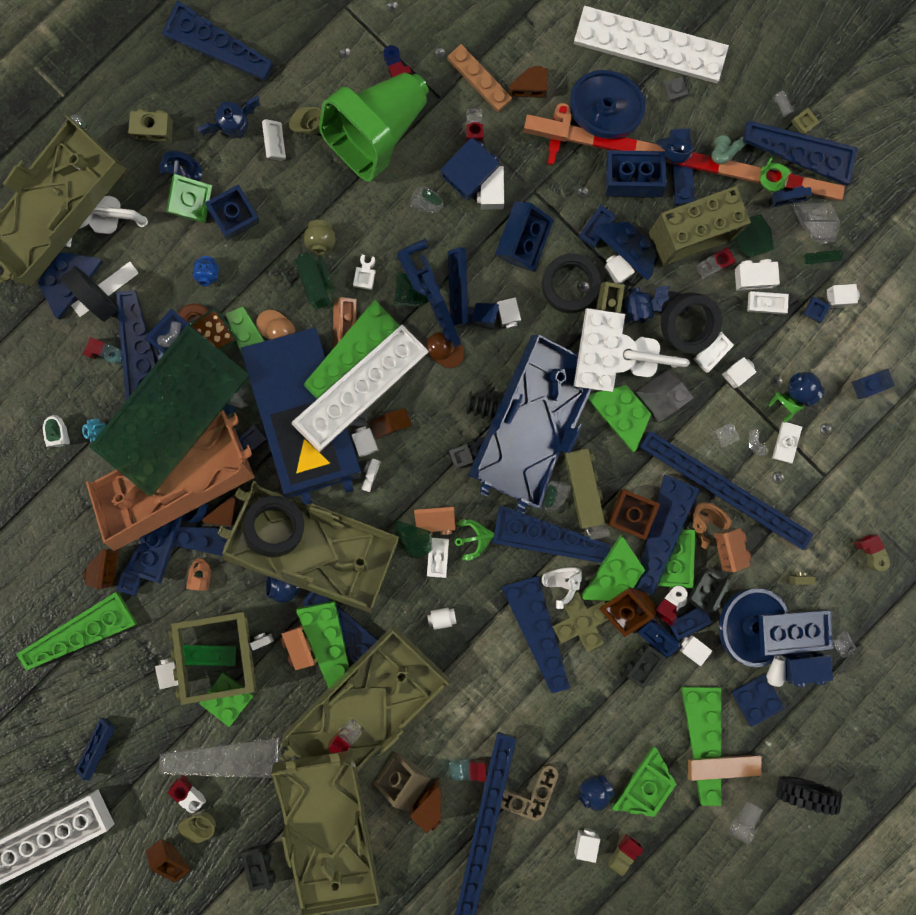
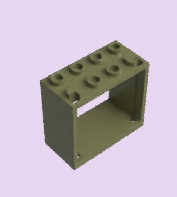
[648,186,751,267]
[168,612,257,705]

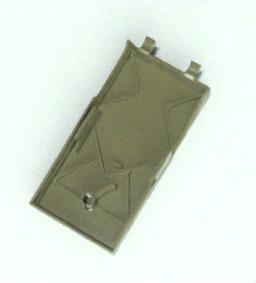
[0,115,127,287]

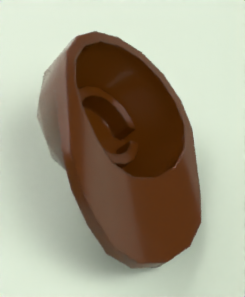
[426,332,464,368]

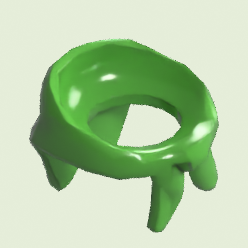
[760,157,792,193]
[768,392,804,423]

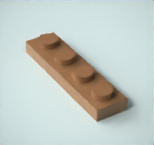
[447,44,512,113]

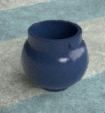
[788,372,825,406]
[266,576,300,603]
[578,774,615,811]

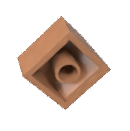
[414,507,456,536]
[714,528,751,572]
[281,625,317,670]

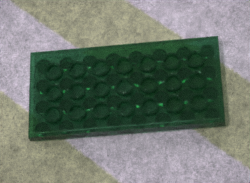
[89,324,250,497]

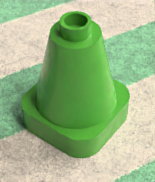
[319,73,428,182]

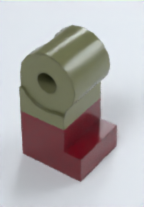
[854,534,890,572]
[608,833,644,876]

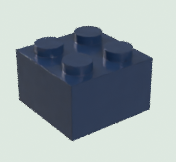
[205,184,259,241]
[781,651,833,687]

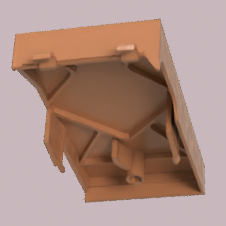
[86,409,255,551]

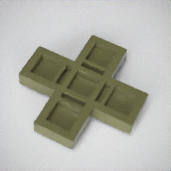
[552,591,609,652]

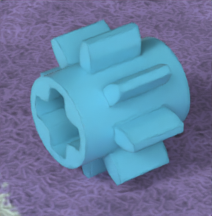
[82,419,107,442]

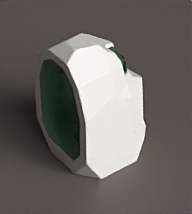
[42,415,70,448]

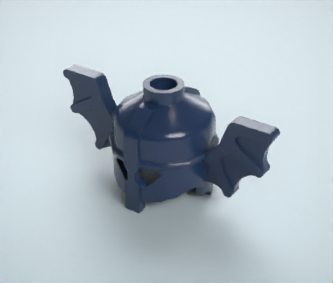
[197,95,260,138]
[620,285,670,324]

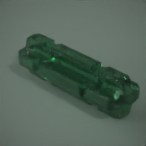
[804,250,843,264]

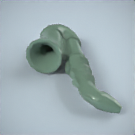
[712,135,747,164]

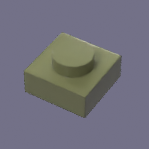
[791,108,820,135]
[789,572,815,585]

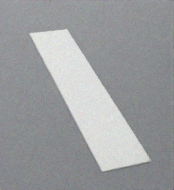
[71,262,139,317]

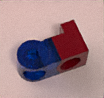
[383,45,412,78]

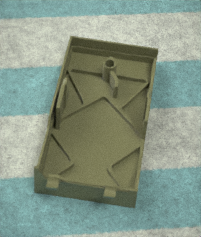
[217,481,399,613]
[280,625,449,772]
[271,750,380,915]

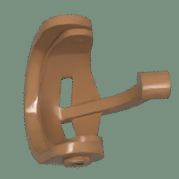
[693,502,732,549]

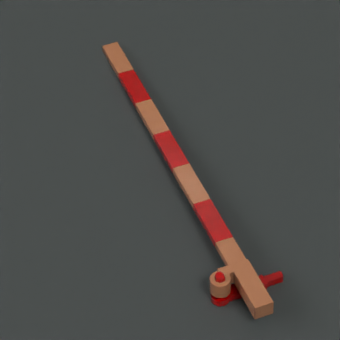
[523,103,845,201]

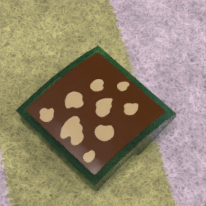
[189,307,238,350]

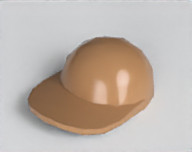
[257,310,295,340]

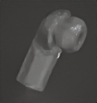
[157,321,181,348]
[748,430,768,457]

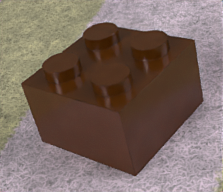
[606,489,660,540]

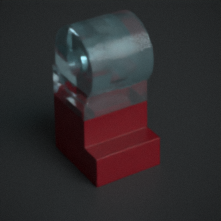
[83,337,123,365]
[449,758,486,781]

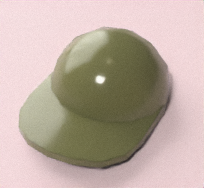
[289,107,321,135]
[178,811,216,843]

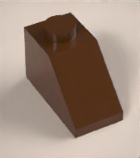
[508,66,548,98]
[146,839,191,882]

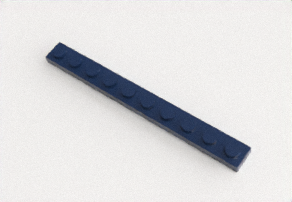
[639,431,814,550]
[455,732,517,915]

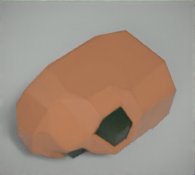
[186,558,211,591]

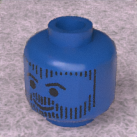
[193,256,219,286]

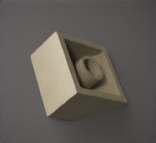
[373,752,430,812]

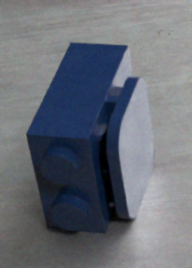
[440,137,500,202]

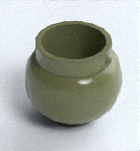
[303,220,336,255]

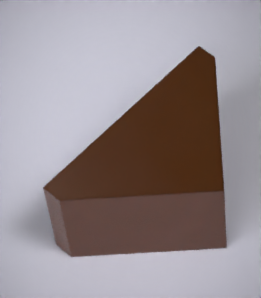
[370,408,412,440]
[202,496,239,526]

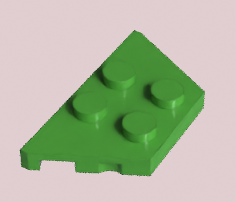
[587,385,651,452]
[581,535,645,601]
[611,745,677,817]

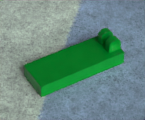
[184,645,237,666]

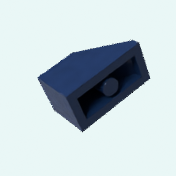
[469,303,499,330]
[852,368,895,399]

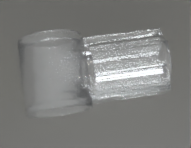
[729,801,763,844]

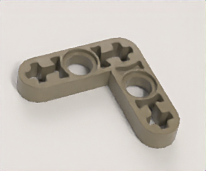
[501,764,558,821]

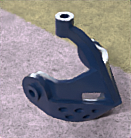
[159,151,202,183]

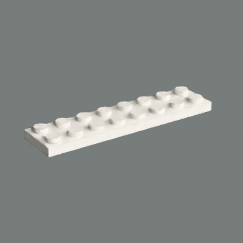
[574,6,729,84]
[292,325,429,452]

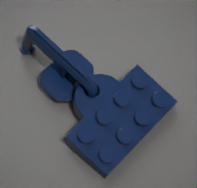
[397,238,461,347]

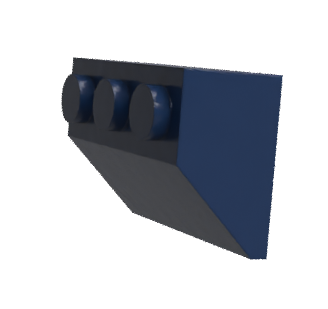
[605,150,666,197]
[495,202,554,272]

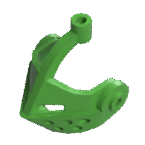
[455,519,494,561]

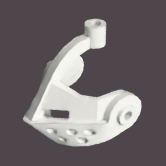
[542,567,582,609]

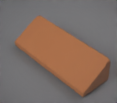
[333,297,357,348]

